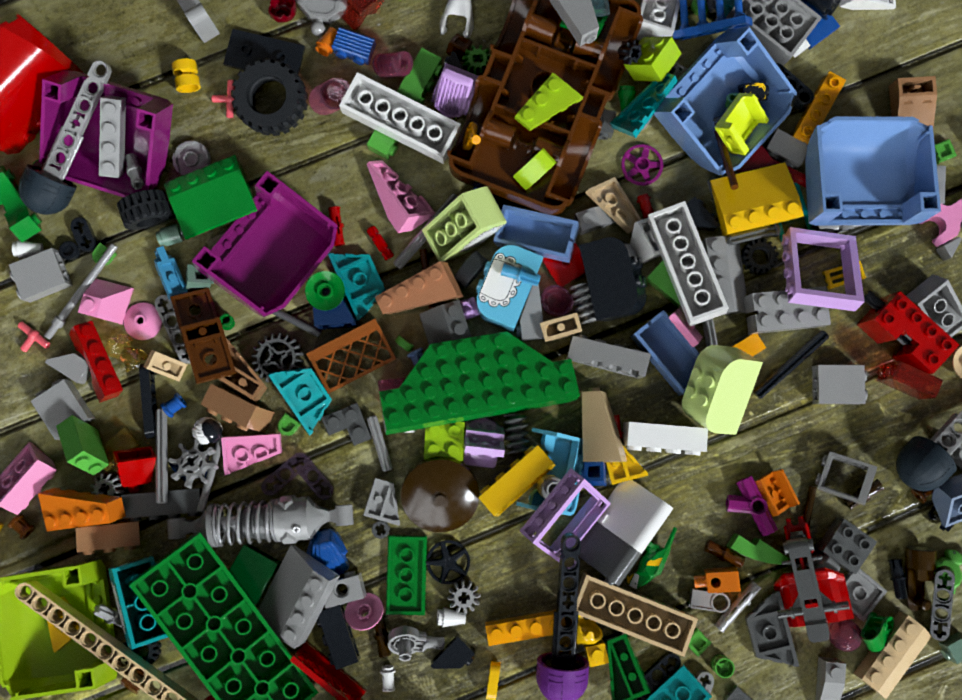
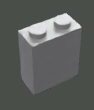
[9,248,73,303]
[812,365,868,405]
[31,379,95,440]

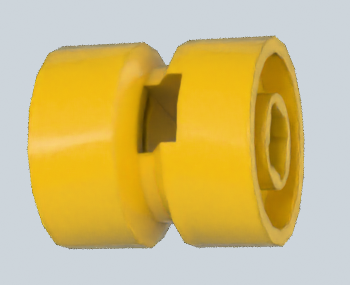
[172,58,201,93]

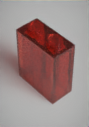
[877,360,943,400]

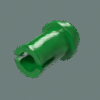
[220,314,235,331]

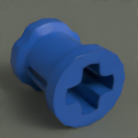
[161,393,187,418]

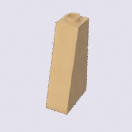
[582,388,627,462]

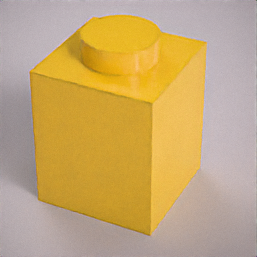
[584,639,609,667]

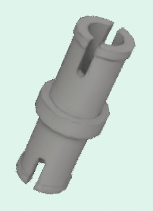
[125,153,144,190]

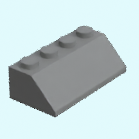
[702,236,747,315]

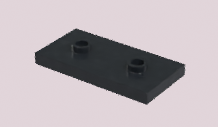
[223,29,306,75]

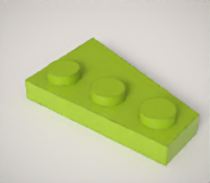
[515,73,583,131]

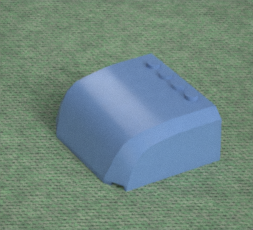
[654,27,797,176]
[805,116,941,226]

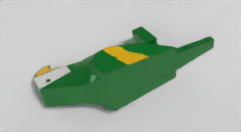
[626,527,677,589]

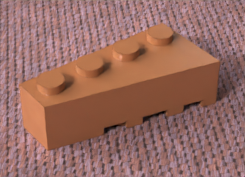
[375,261,464,314]

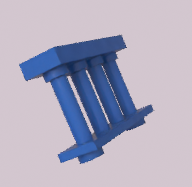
[673,0,753,41]

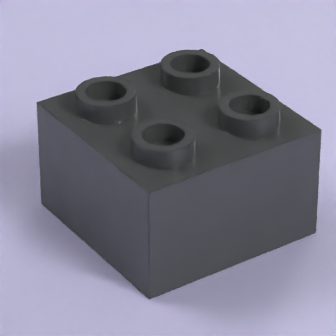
[815,517,877,574]

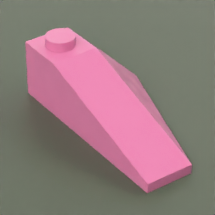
[367,160,435,233]

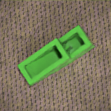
[726,533,791,565]

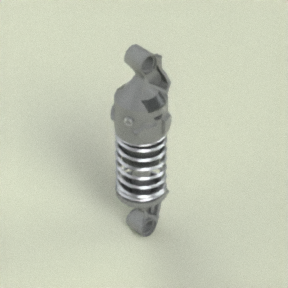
[167,495,354,548]

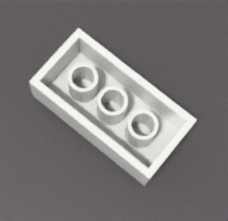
[622,422,708,456]

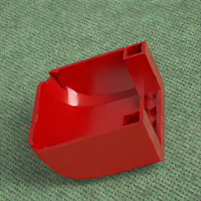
[0,14,83,155]

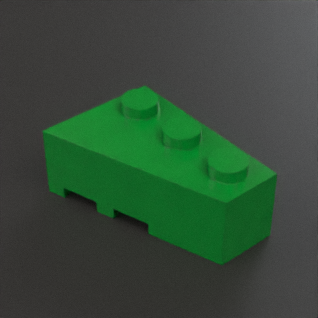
[607,634,650,700]

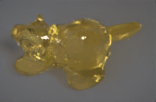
[104,334,148,372]

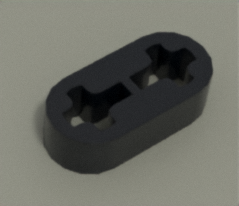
[70,217,98,253]

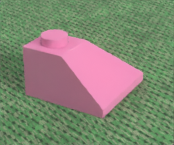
[78,279,134,325]

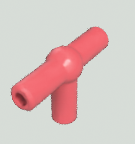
[211,80,235,118]
[18,321,50,352]

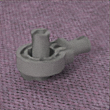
[388,625,445,661]

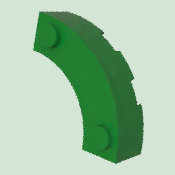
[0,165,42,242]

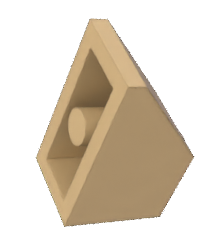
[540,313,582,342]

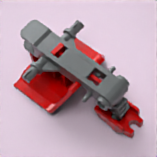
[773,516,854,643]

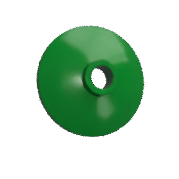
[305,271,345,311]

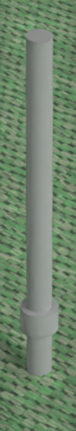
[44,243,118,340]

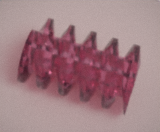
[372,51,413,78]

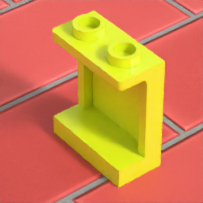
[714,93,769,155]

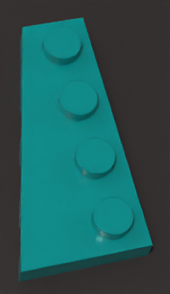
[610,73,678,138]

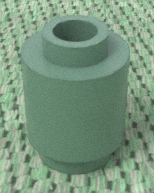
[156,223,185,247]

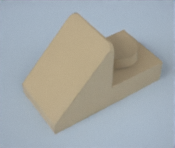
[144,350,188,382]

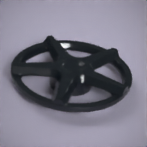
[426,540,470,584]

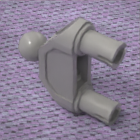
[295,0,349,36]

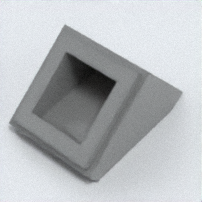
[936,236,962,261]

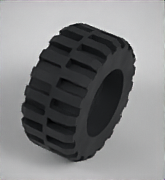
[231,58,308,136]

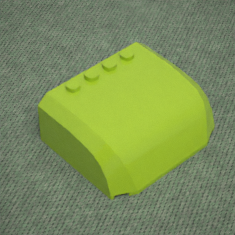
[0,559,118,700]

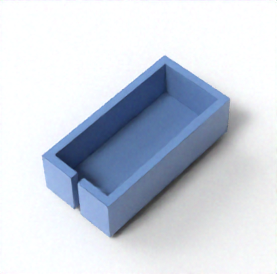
[493,205,580,263]
[630,310,700,396]

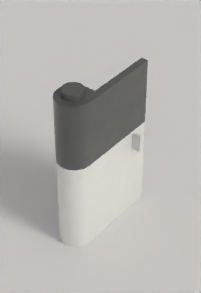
[577,480,673,586]

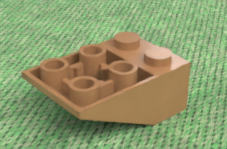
[888,76,937,127]

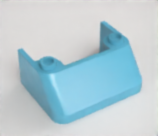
[516,428,584,516]

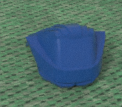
[306,529,349,575]

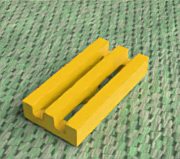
[822,260,866,290]

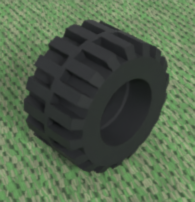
[117,189,172,230]

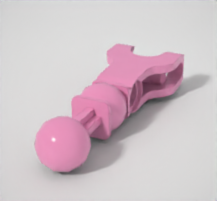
[919,199,962,247]

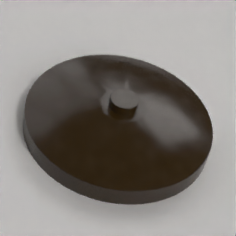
[401,457,479,532]

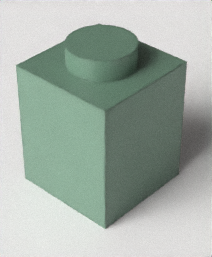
[939,631,962,664]

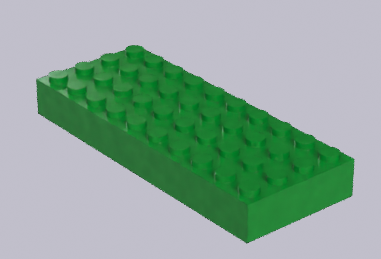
[128,531,319,700]

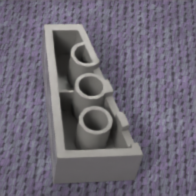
[565,334,651,379]

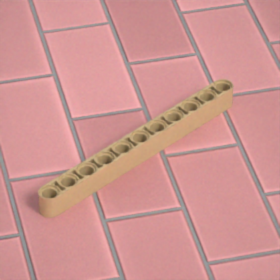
[15,580,198,700]

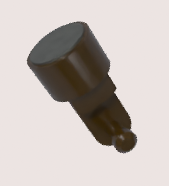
[904,545,937,611]

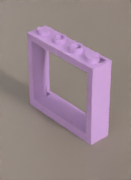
[781,227,864,311]
[520,468,611,562]

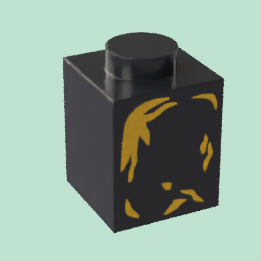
[738,81,769,102]

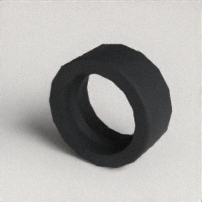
[454,251,488,288]

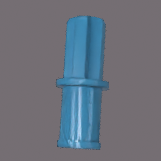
[501,263,541,286]

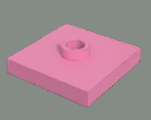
[669,308,703,347]

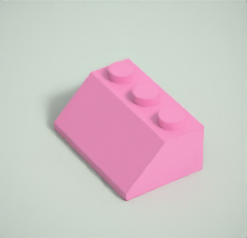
[0,442,57,515]

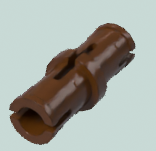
[704,540,745,568]

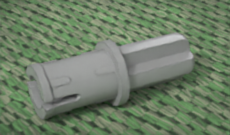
[93,604,122,628]

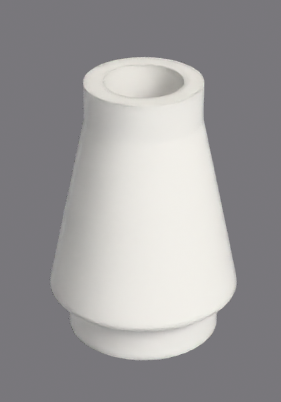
[12,240,44,259]
[437,607,466,628]

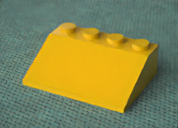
[710,162,804,236]

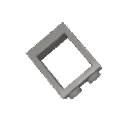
[815,451,877,506]

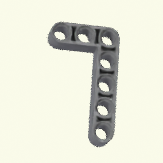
[177,0,220,43]

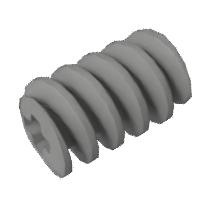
[569,283,596,325]

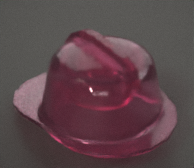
[309,78,350,115]

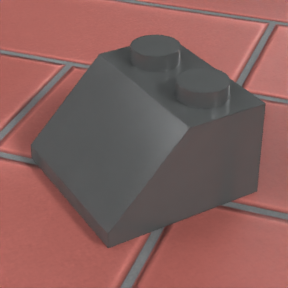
[419,300,471,346]

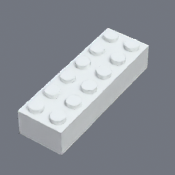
[339,72,461,164]
[648,201,729,327]

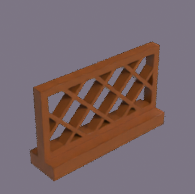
[306,318,396,394]

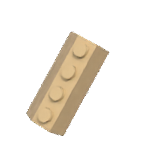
[853,611,932,699]

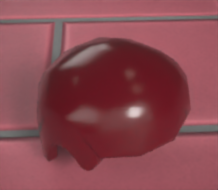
[268,0,297,23]

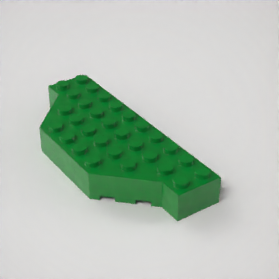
[379,331,580,435]

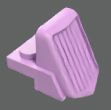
[431,63,478,118]
[463,417,505,468]

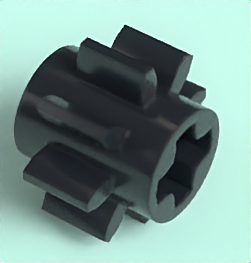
[618,39,642,65]

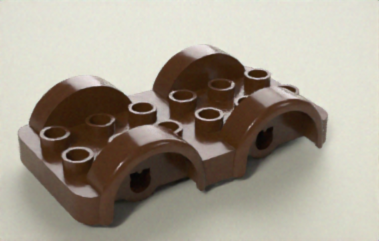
[447,0,643,215]

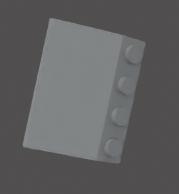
[726,0,822,66]
[258,544,340,649]

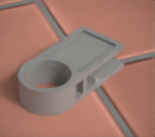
[688,588,730,613]

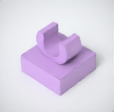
[460,297,480,320]

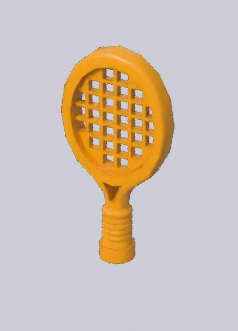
[462,121,481,151]

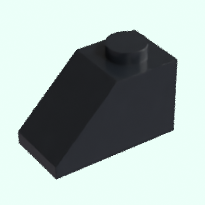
[430,633,475,669]

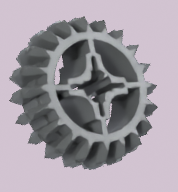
[251,333,304,384]

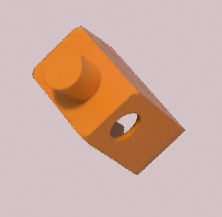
[693,566,741,593]

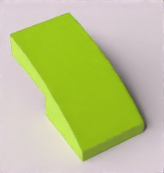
[513,148,557,190]

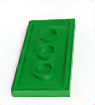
[386,535,427,615]

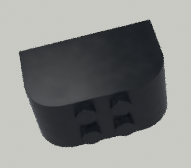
[579,237,647,322]

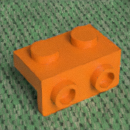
[755,469,800,517]

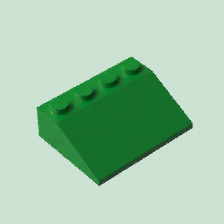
[164,155,258,240]

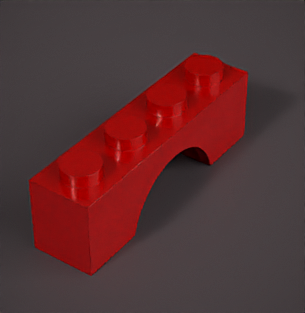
[69,321,123,403]

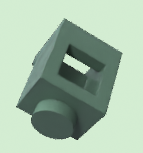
[186,264,214,290]

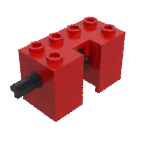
[857,290,959,377]

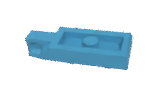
[154,246,188,299]

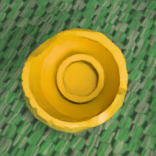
[577,615,603,646]

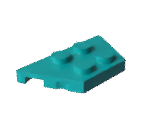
[328,253,386,321]
[267,367,332,436]

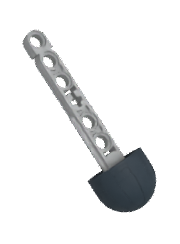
[19,60,112,215]
[896,410,962,491]

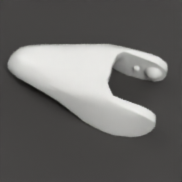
[440,0,474,39]

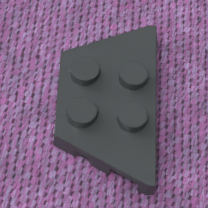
[745,590,799,667]

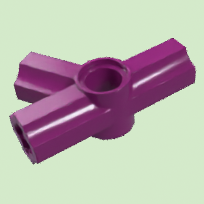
[726,476,778,536]

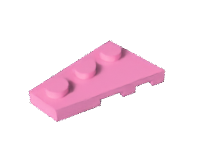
[221,433,282,476]

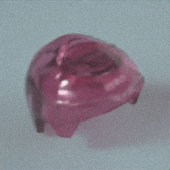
[541,285,574,317]
[829,619,862,652]

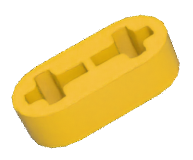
[486,661,501,700]

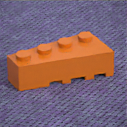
[38,487,126,532]

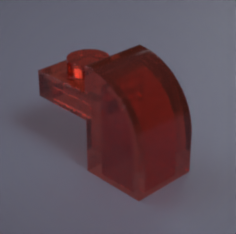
[342,0,384,30]

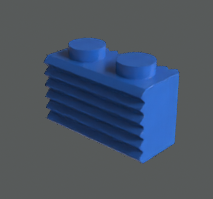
[332,27,376,65]

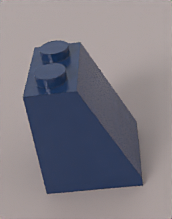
[313,288,358,330]

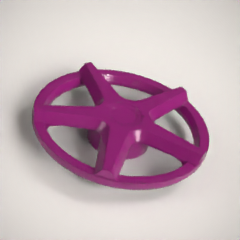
[621,144,663,186]

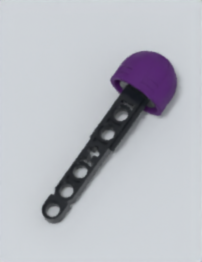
[536,532,589,700]

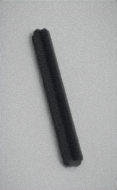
[754,330,829,399]

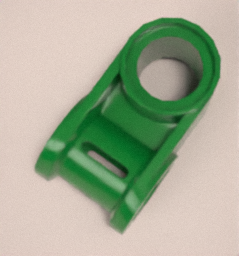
[861,612,894,652]

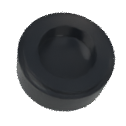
[59,241,80,261]

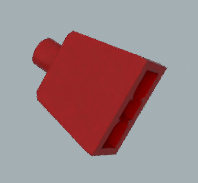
[113,446,156,493]

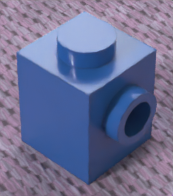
[581,462,607,486]

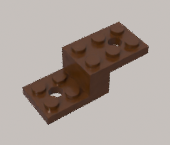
[170,287,236,384]

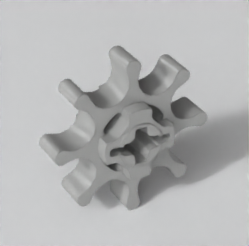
[168,439,219,489]

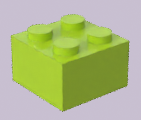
[624,36,682,82]
[424,422,465,461]

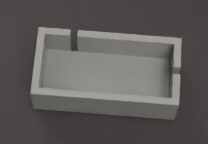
[743,286,831,335]

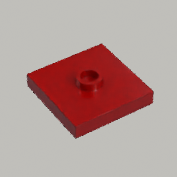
[542,242,585,289]

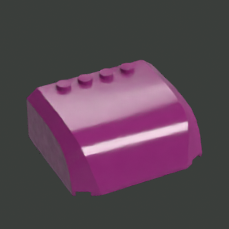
[39,70,173,198]
[192,171,338,317]

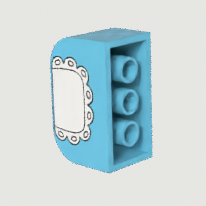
[476,245,543,333]

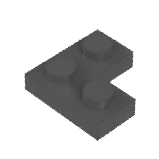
[322,403,372,446]

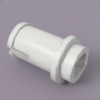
[380,665,396,692]

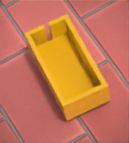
[478,445,556,517]

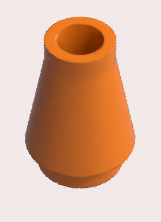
[315,27,337,57]

